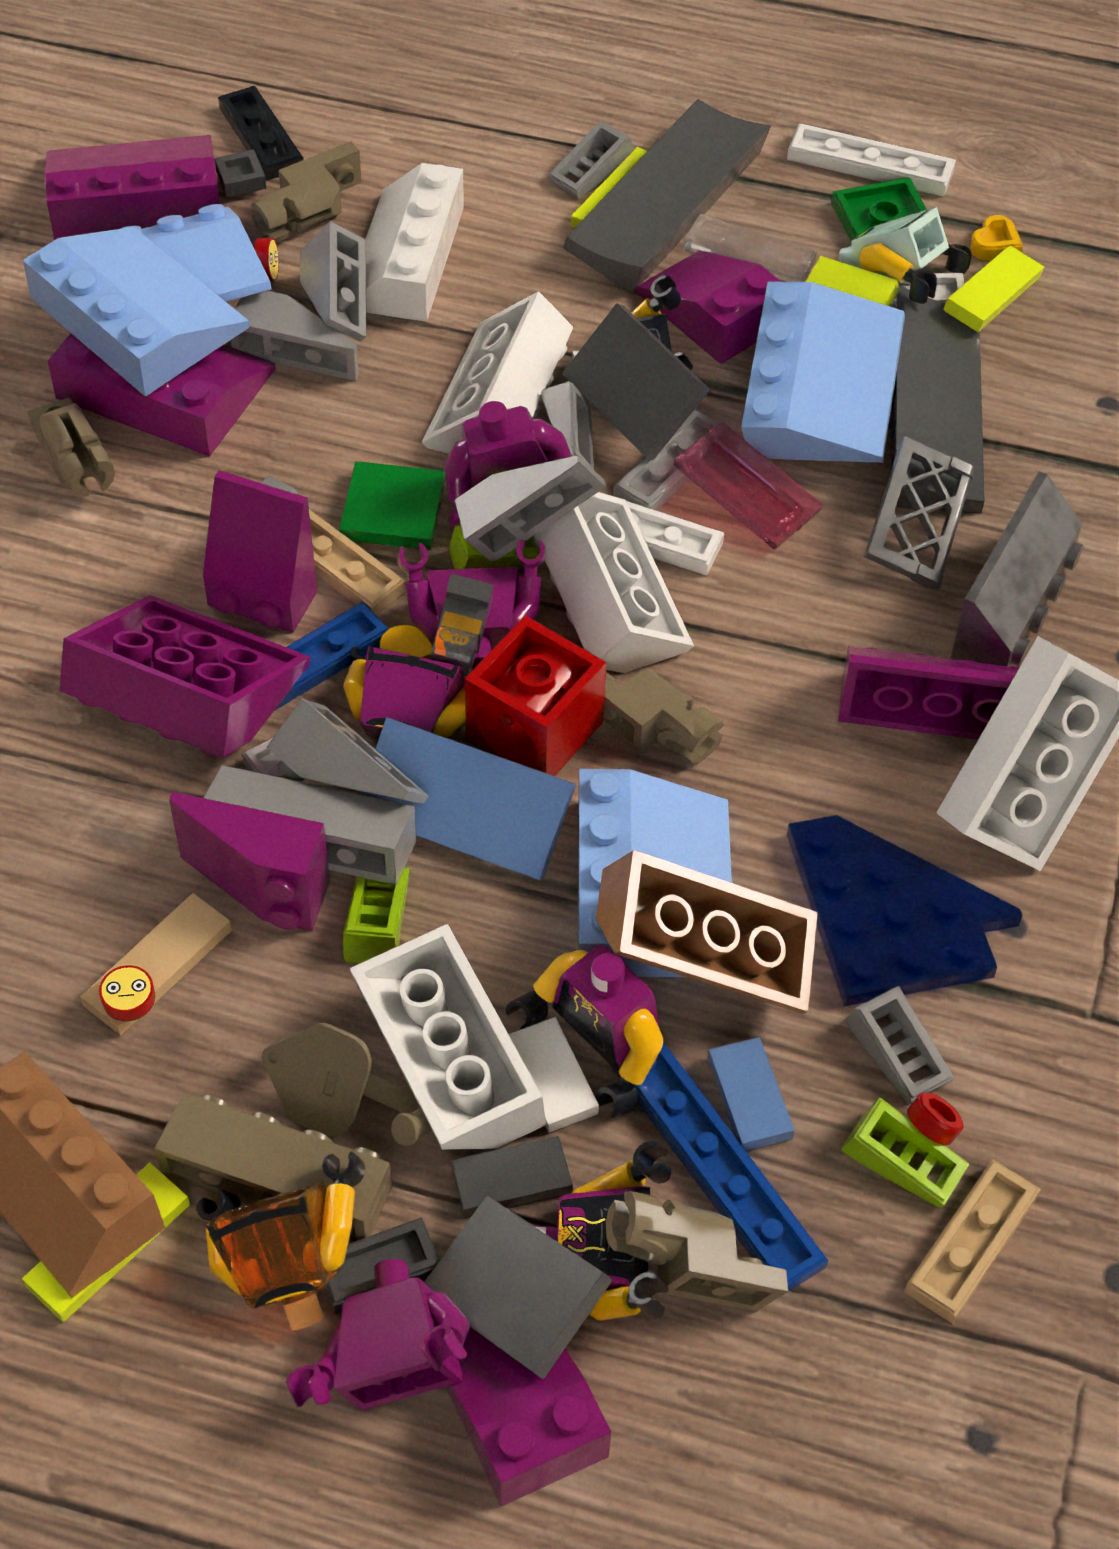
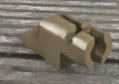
[251,141,362,243]
[27,397,115,497]
[601,668,724,764]
[606,1191,788,1312]

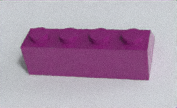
[838,646,1020,740]

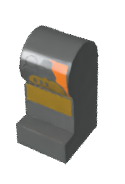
[430,573,494,676]

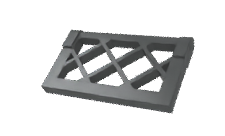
[864,436,975,589]

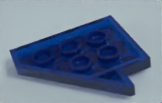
[786,815,1023,1006]

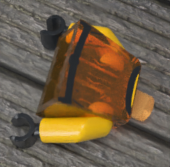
[196,1151,365,1330]

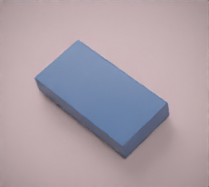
[707,1037,795,1151]

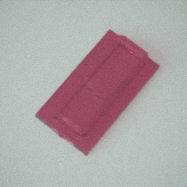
[673,422,823,550]

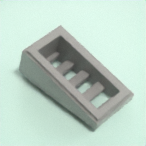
[547,120,634,199]
[541,381,594,470]
[845,986,955,1104]

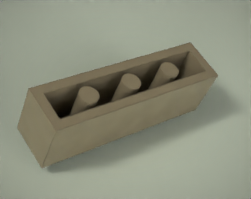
[155,1092,392,1241]

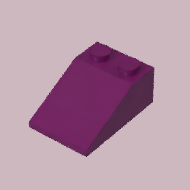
[636,250,782,364]
[203,470,317,633]
[169,792,330,931]
[445,1328,611,1507]

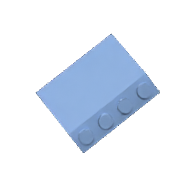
[121,204,271,302]
[23,227,250,397]
[741,281,905,463]
[578,769,732,977]

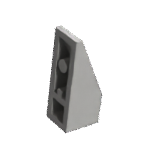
[300,221,366,342]
[231,291,359,381]
[455,455,606,562]
[267,699,429,804]

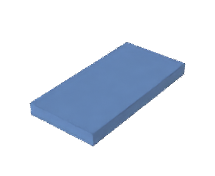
[359,717,576,880]

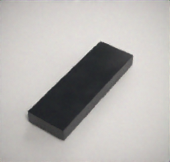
[218,86,304,181]

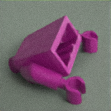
[444,401,572,532]
[397,539,546,669]
[286,1259,470,1411]

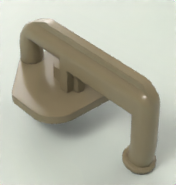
[261,1023,431,1146]

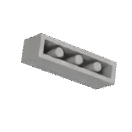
[204,765,416,885]

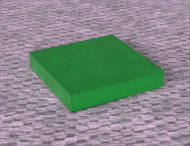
[831,178,927,243]
[339,461,446,550]

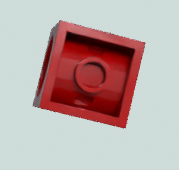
[465,615,607,776]

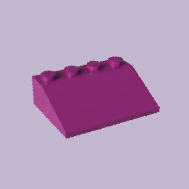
[44,135,220,240]
[48,333,276,456]
[59,595,310,758]

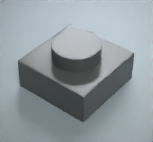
[214,150,267,197]

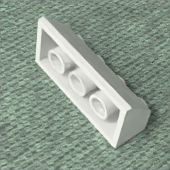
[365,163,464,322]
[422,291,573,454]
[534,492,694,673]
[937,636,1119,871]
[350,924,546,1150]

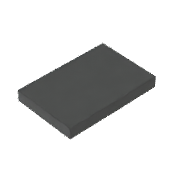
[562,303,710,460]
[424,1195,612,1379]

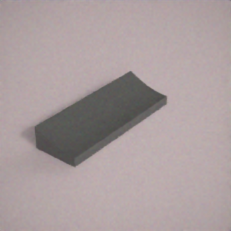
[563,99,771,294]
[891,285,985,513]

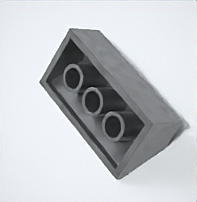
[950,471,1084,667]

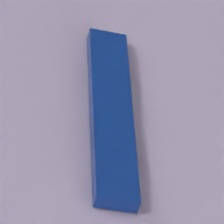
[609,1042,828,1295]

